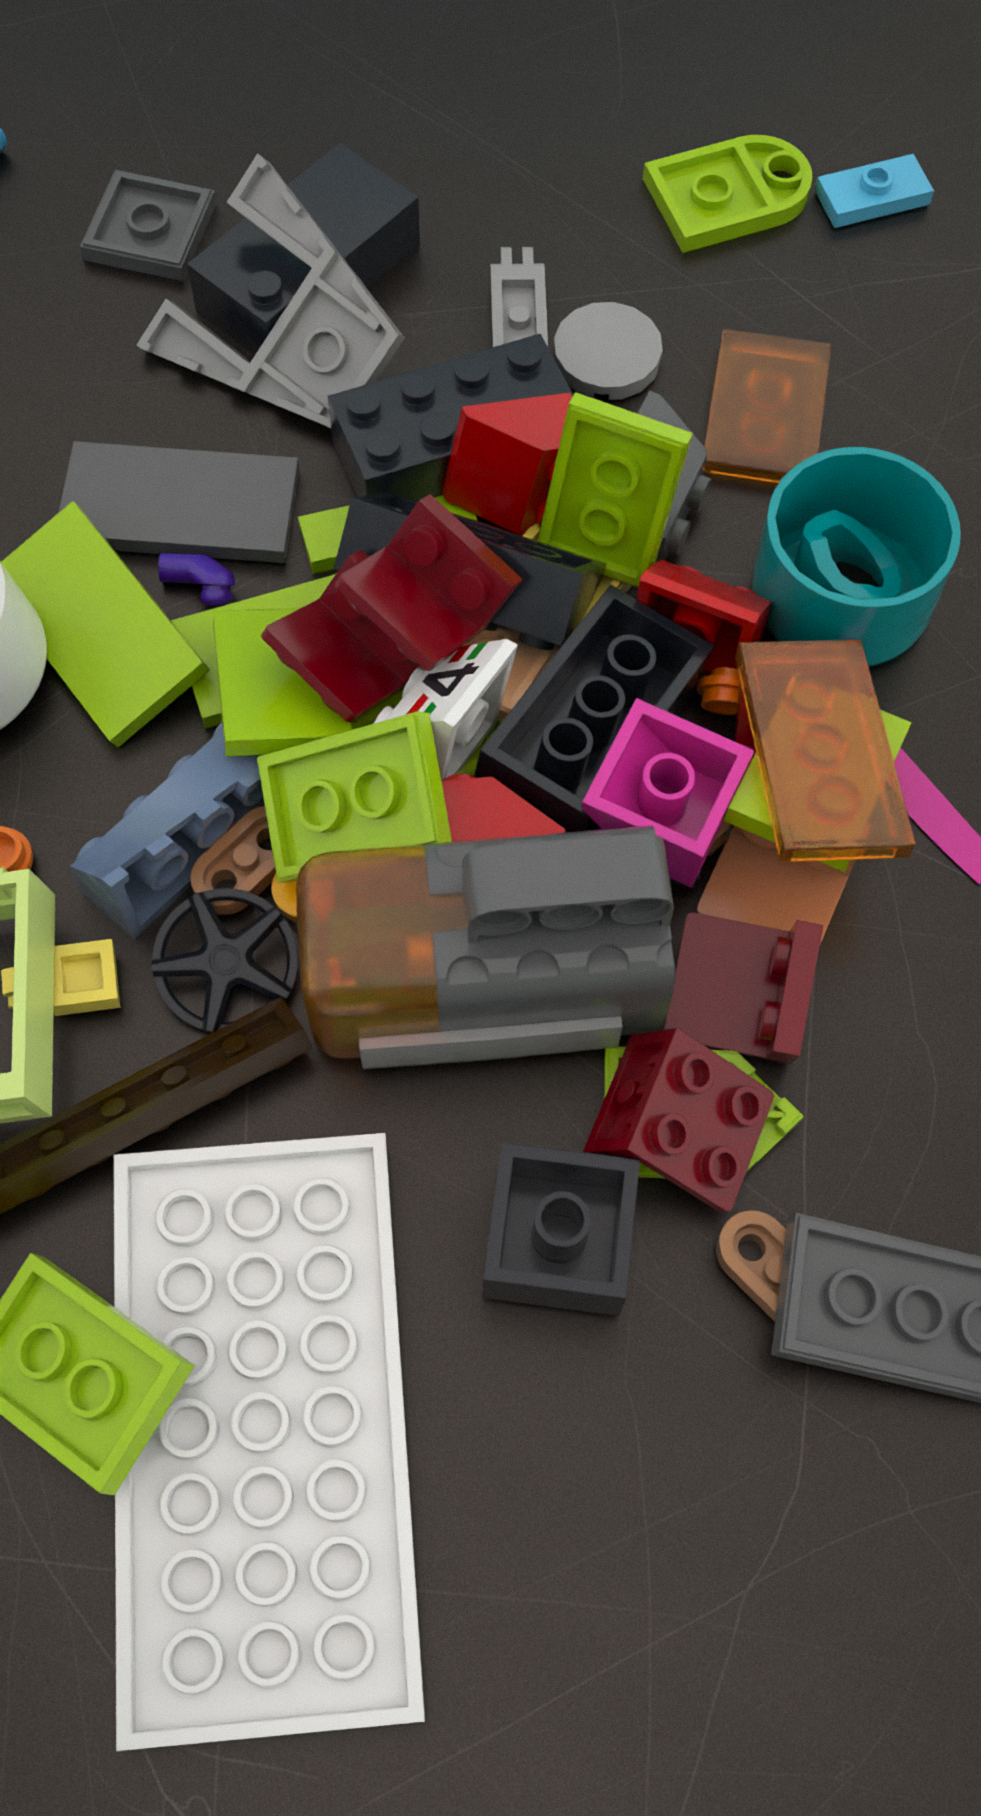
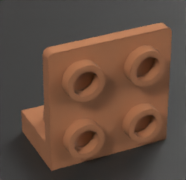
[695,825,870,944]

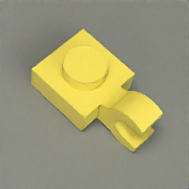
[1,939,121,1016]

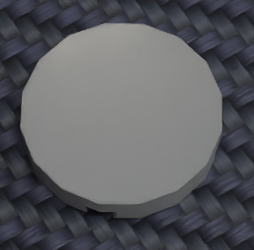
[554,302,663,400]

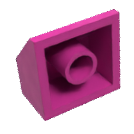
[581,698,754,888]

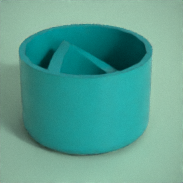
[752,447,961,667]

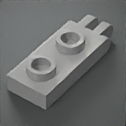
[490,247,548,347]

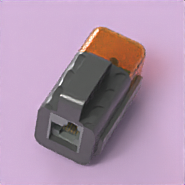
[295,825,675,1070]

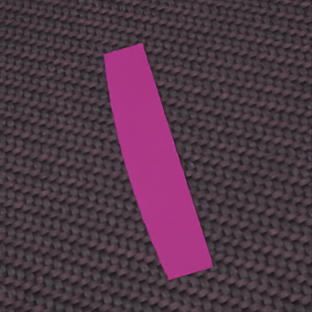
[883,748,981,884]

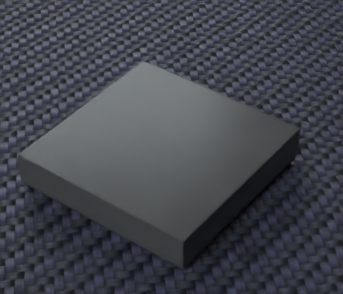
[80,169,217,282]

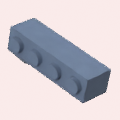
[69,722,265,940]

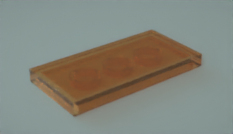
[735,640,916,862]

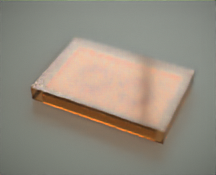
[704,329,831,483]

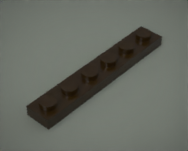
[0,997,312,1214]

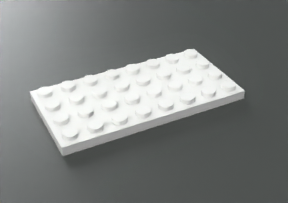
[114,1133,425,1751]

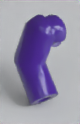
[158,553,236,606]

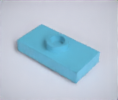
[815,154,934,228]

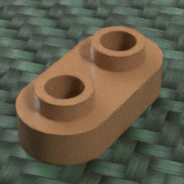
[190,806,276,915]
[716,1210,786,1321]

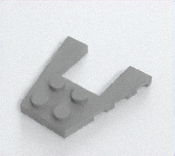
[137,153,405,428]

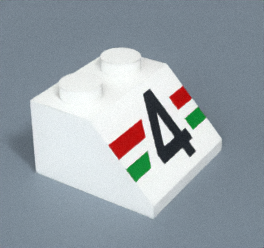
[374,639,518,780]

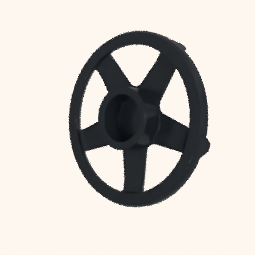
[151,888,298,1032]

